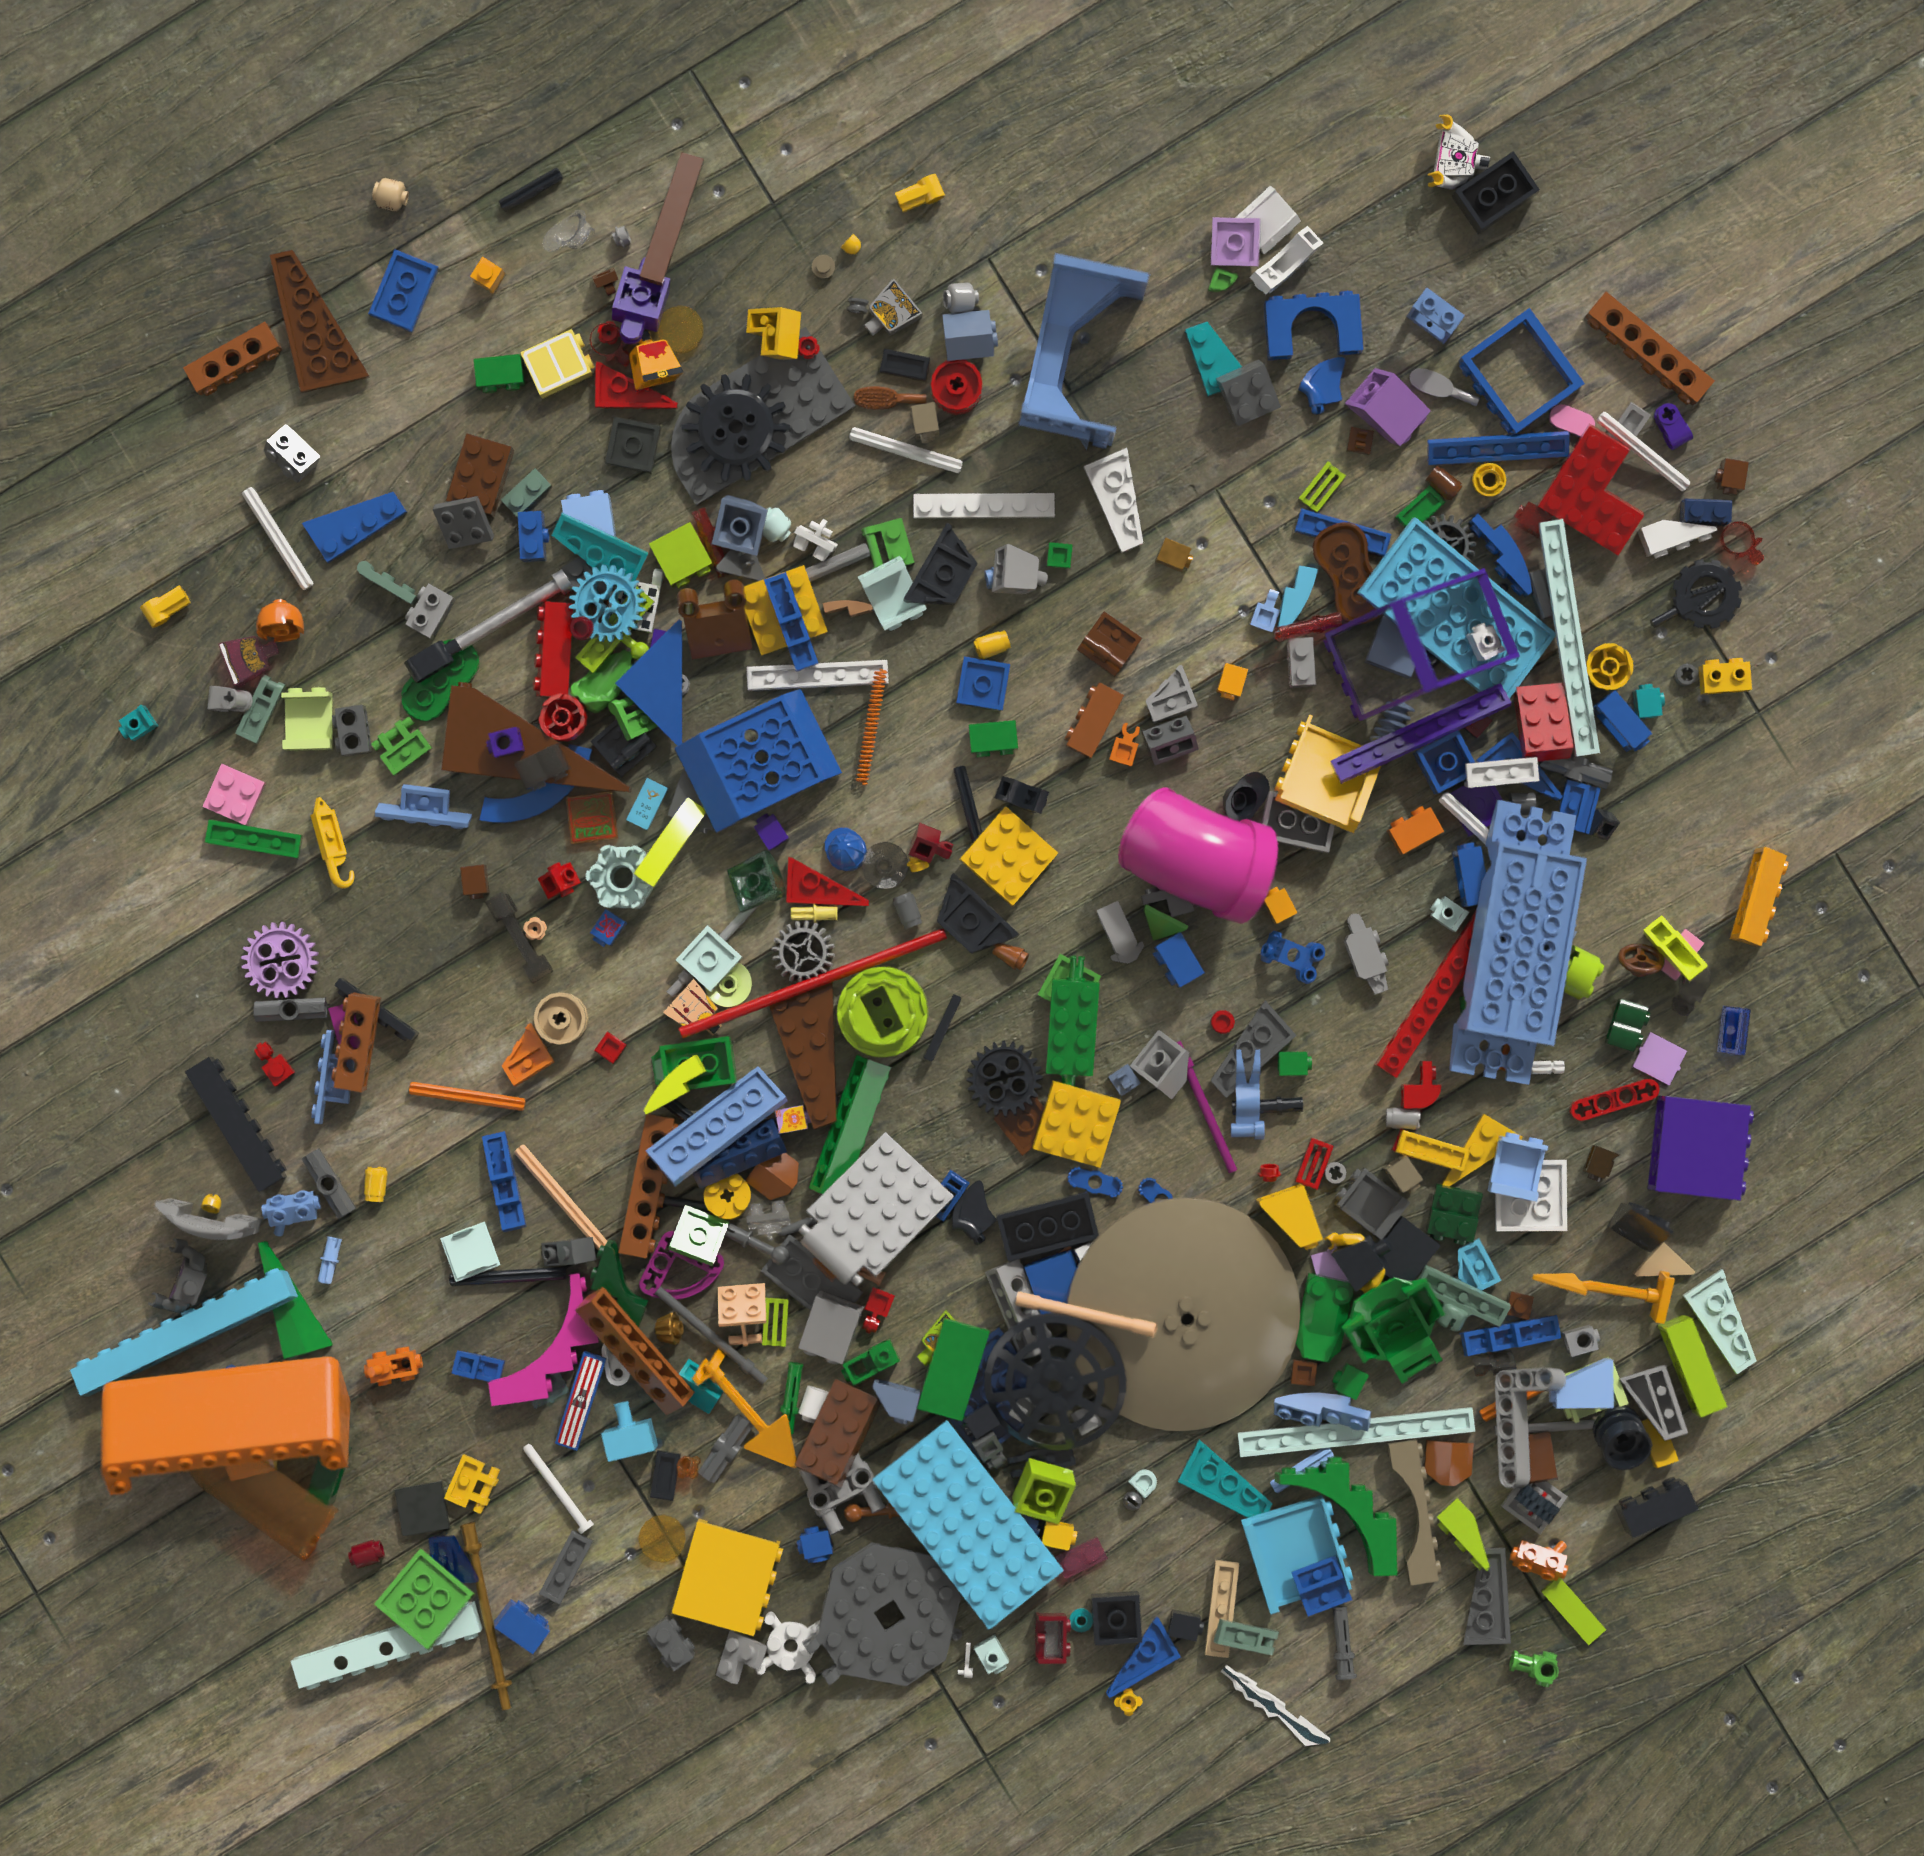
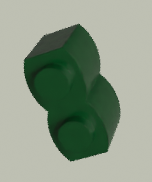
[1605,998,1650,1052]

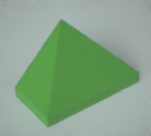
[1143,904,1188,941]

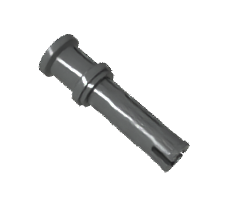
[1332,1606,1357,1680]

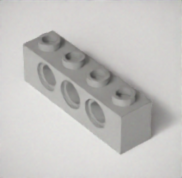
[985,1259,1054,1359]

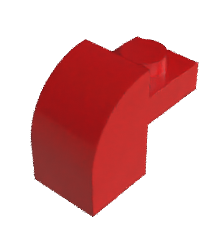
[1401,1061,1441,1108]

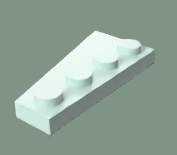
[1683,1269,1756,1374]

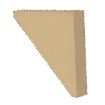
[1633,1242,1695,1276]

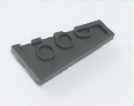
[1463,1547,1511,1645]

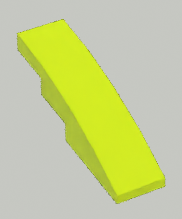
[634,798,706,888]

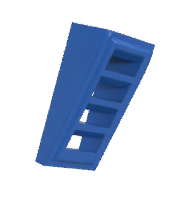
[936,1169,970,1221]

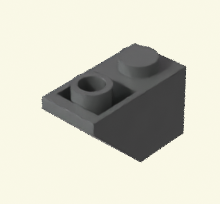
[541,1237,596,1267]

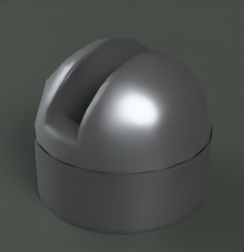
[1123,1491,1142,1511]

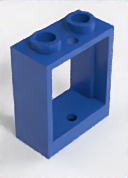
[1593,690,1652,752]
[1452,843,1486,907]

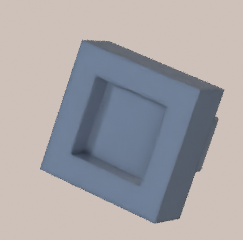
[1108,1064,1141,1096]

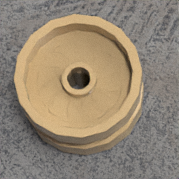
[534,992,589,1044]

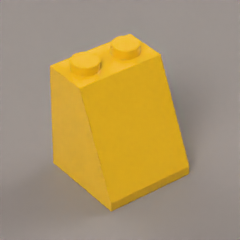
[1256,1184,1323,1250]

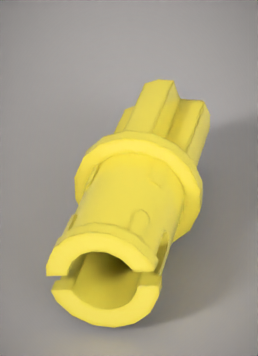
[790,904,837,923]

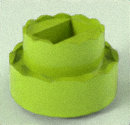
[837,966,929,1058]

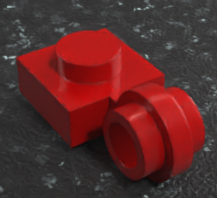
[254,1041,296,1087]
[862,1287,895,1334]

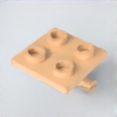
[718,1283,766,1347]

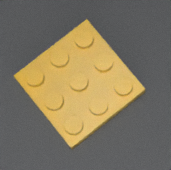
[744,565,828,656]
[959,806,1058,906]
[1032,1081,1121,1168]

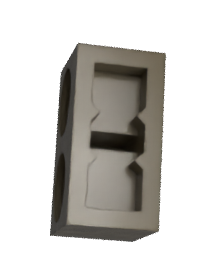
[911,402,939,443]
[1382,1154,1423,1194]

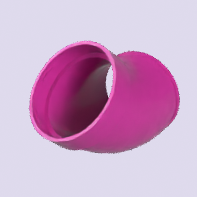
[1118,787,1277,924]

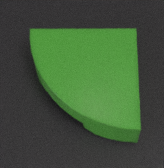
[1208,267,1238,292]

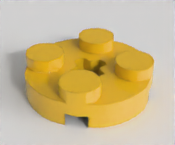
[704,1174,751,1220]

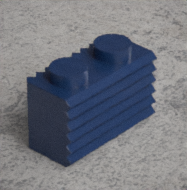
[1679,498,1732,527]

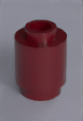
[348,1539,385,1569]

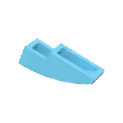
[1276,566,1318,636]

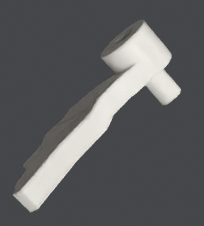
[958,1643,973,1678]

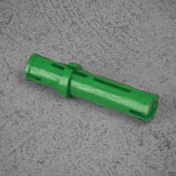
[780,1362,803,1435]

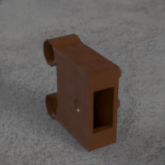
[677,580,752,660]

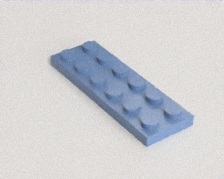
[646,1066,787,1186]

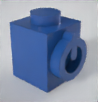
[797,1526,834,1563]

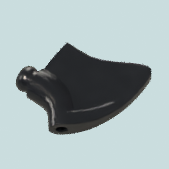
[952,1180,997,1246]

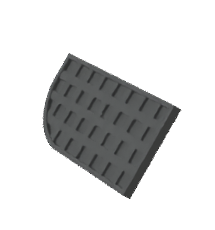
[671,327,855,506]

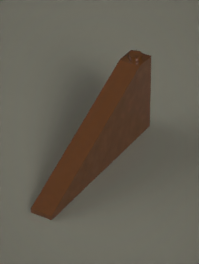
[441,682,632,793]

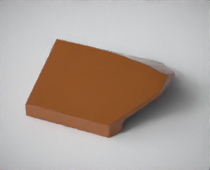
[745,1153,799,1200]
[1424,1440,1474,1486]

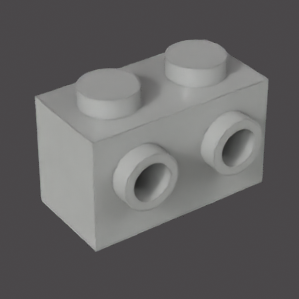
[405,583,456,640]

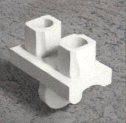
[793,519,838,561]

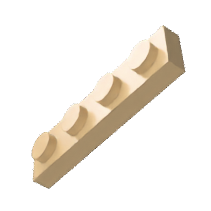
[1205,1560,1239,1658]

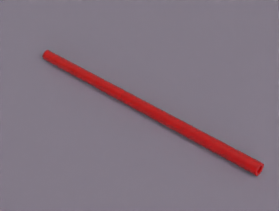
[679,928,947,1039]

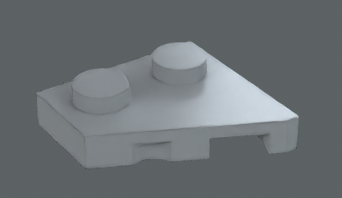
[1146,665,1198,724]

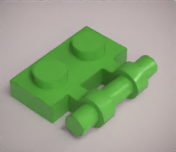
[371,716,433,776]

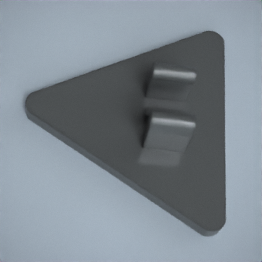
[716,549,765,581]

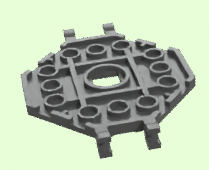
[802,1542,962,1686]

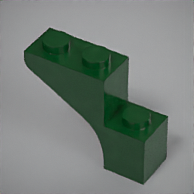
[590,1239,648,1328]

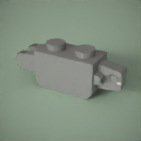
[1344,914,1389,994]

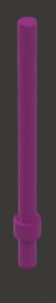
[1176,1040,1237,1173]

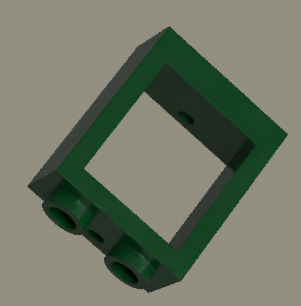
[305,1447,352,1507]

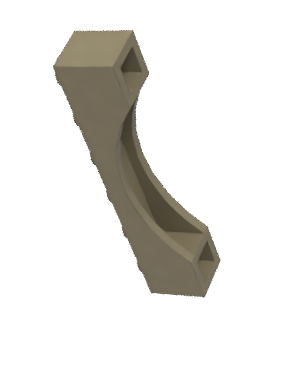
[1386,1438,1442,1585]

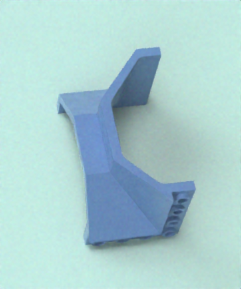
[1019,254,1149,450]

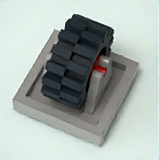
[1501,1481,1568,1535]

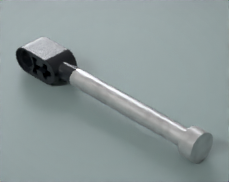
[404,569,573,684]

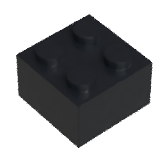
[1091,1591,1142,1645]

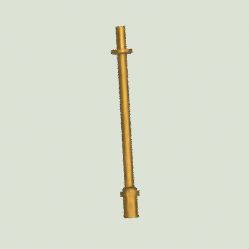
[460,1522,512,1710]

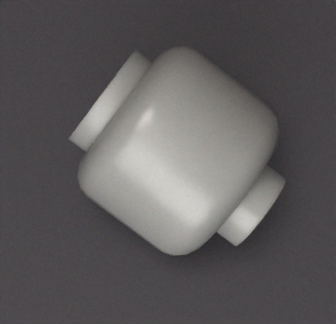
[943,283,979,314]

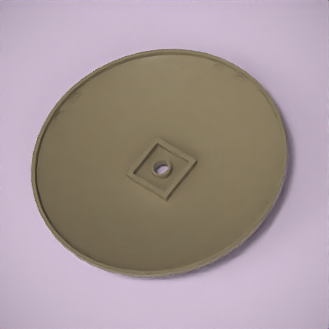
[1066,1198,1300,1431]

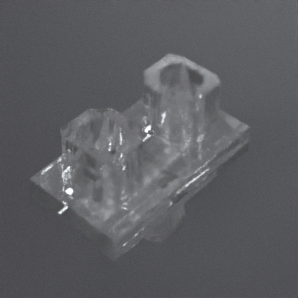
[746,1201,791,1241]

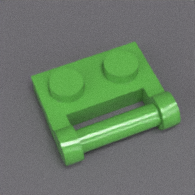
[861,518,915,569]
[608,697,658,741]

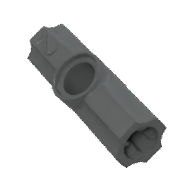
[1539,754,1613,790]
[253,997,328,1022]
[302,1148,356,1219]
[698,1413,753,1483]

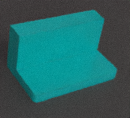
[679,1359,724,1414]

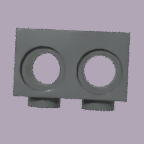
[332,705,373,757]

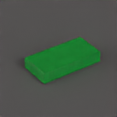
[1395,485,1446,528]

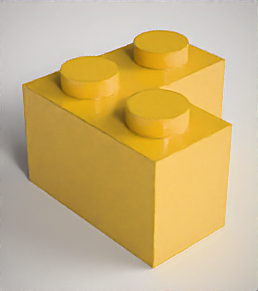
[746,307,801,360]

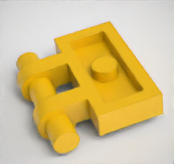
[444,1454,500,1514]

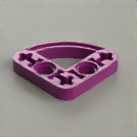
[639,1231,725,1299]

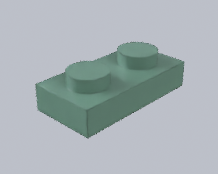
[501,468,552,518]

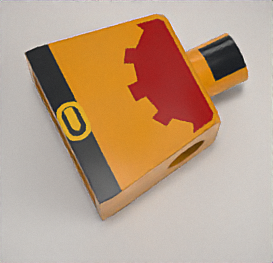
[629,331,683,390]

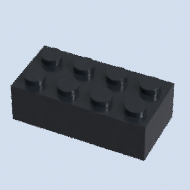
[996,1191,1099,1262]

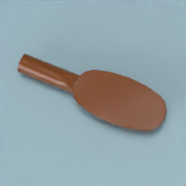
[854,386,927,410]

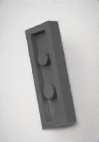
[539,1530,594,1605]

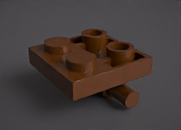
[1077,611,1142,677]

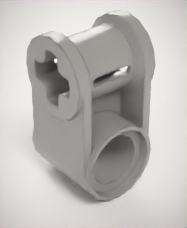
[207,686,253,712]

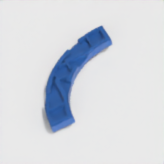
[479,744,592,823]

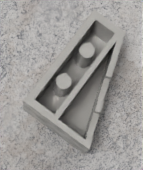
[1620,1365,1688,1441]

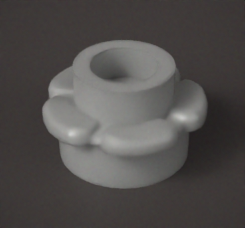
[612,226,632,248]

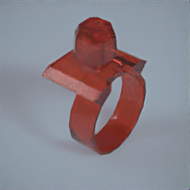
[589,323,630,366]
[1720,521,1764,566]

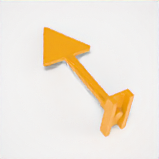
[1532,1271,1675,1324]
[692,1348,797,1468]

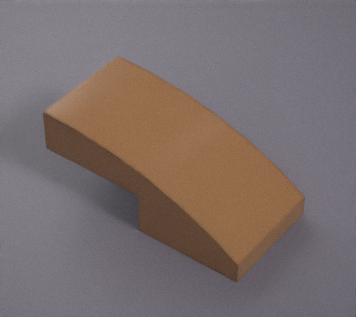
[822,600,873,618]

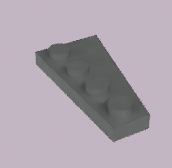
[1210,1000,1297,1098]

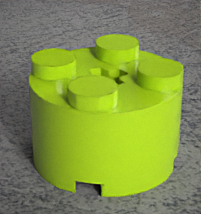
[1563,945,1604,1000]

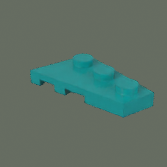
[1185,322,1242,397]

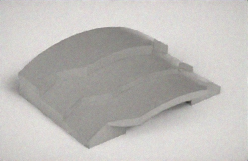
[155,1198,262,1240]

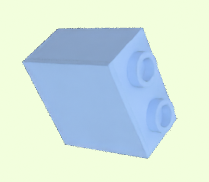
[561,490,616,537]

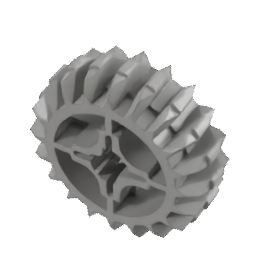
[772,921,835,982]

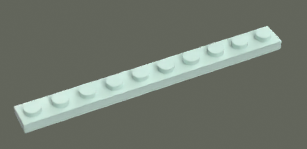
[1538,519,1600,757]
[1237,1407,1475,1457]

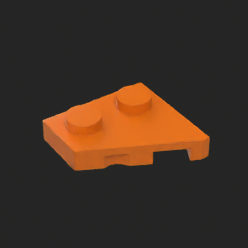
[502,1023,555,1087]

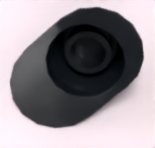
[1223,772,1270,821]

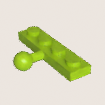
[575,587,655,673]

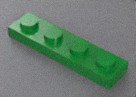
[205,820,303,858]

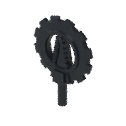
[1650,559,1742,629]

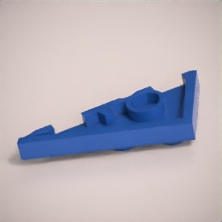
[1476,732,1563,801]
[1106,1616,1181,1698]

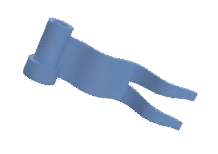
[1231,1050,1265,1140]

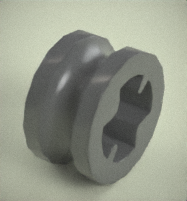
[847,298,869,314]
[1674,664,1698,686]

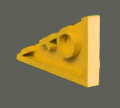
[1441,1114,1523,1186]

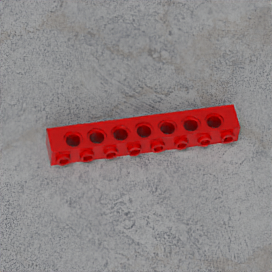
[1374,909,1477,1078]

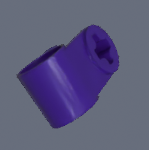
[1654,403,1693,451]

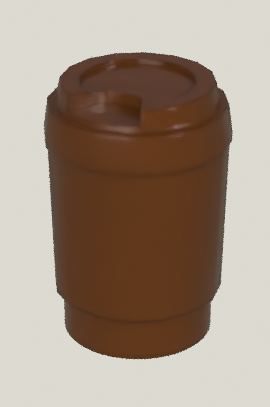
[1426,466,1463,500]

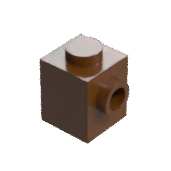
[1714,458,1749,496]

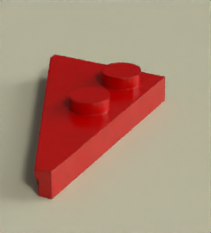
[595,362,678,409]
[786,857,869,906]

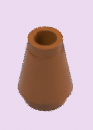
[992,943,1029,970]

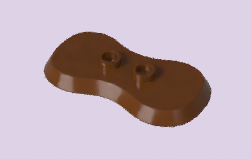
[1313,522,1383,625]

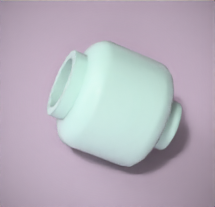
[762,507,791,542]

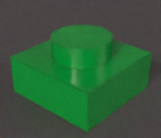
[1047,542,1073,569]

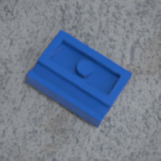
[1558,780,1601,834]

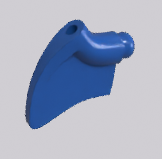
[1298,357,1345,415]

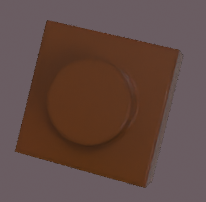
[1507,1291,1534,1320]
[1290,1359,1317,1386]

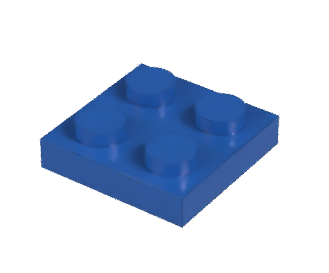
[956,656,1010,711]

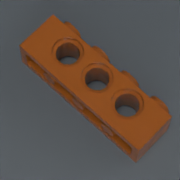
[183,322,283,396]
[332,992,381,1092]

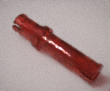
[691,507,729,578]
[1274,612,1342,642]

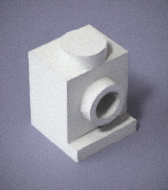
[1466,623,1505,661]

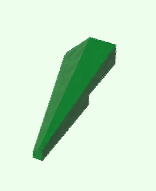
[258,1241,333,1359]

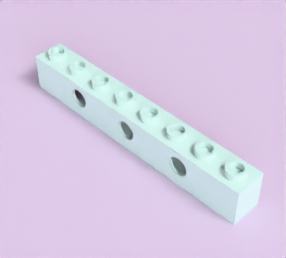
[291,1601,483,1690]

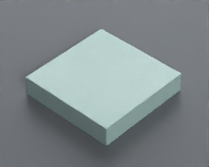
[676,925,743,992]

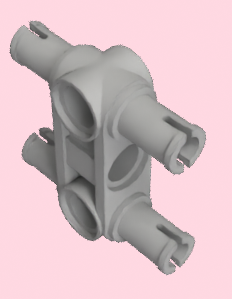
[799,1453,886,1535]

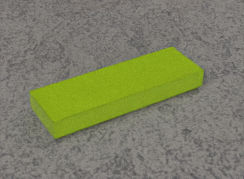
[1541,1578,1606,1645]

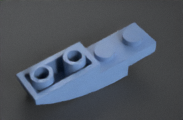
[1274,1393,1371,1432]

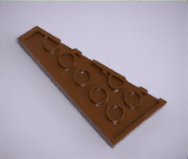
[270,250,371,393]
[769,982,837,1130]

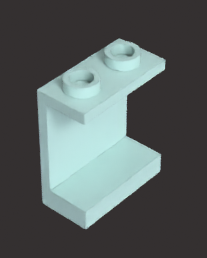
[858,556,926,631]

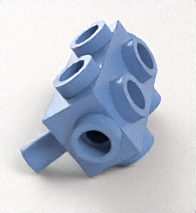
[262,1190,321,1236]

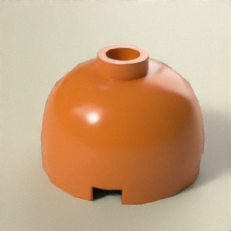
[256,599,304,642]

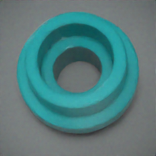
[1069,1608,1093,1632]

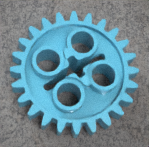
[569,565,646,642]

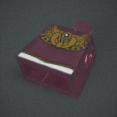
[218,636,279,687]

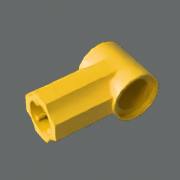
[895,174,945,213]
[140,585,191,628]

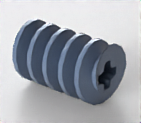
[1369,699,1415,742]

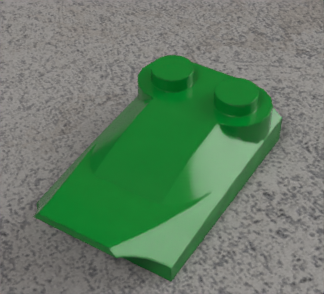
[652,1036,737,1089]
[1296,1273,1354,1363]

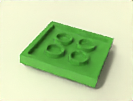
[374,1548,475,1650]

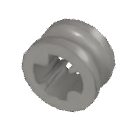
[1324,1162,1346,1184]

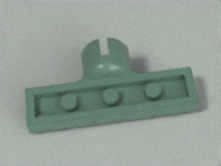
[1418,1265,1511,1331]

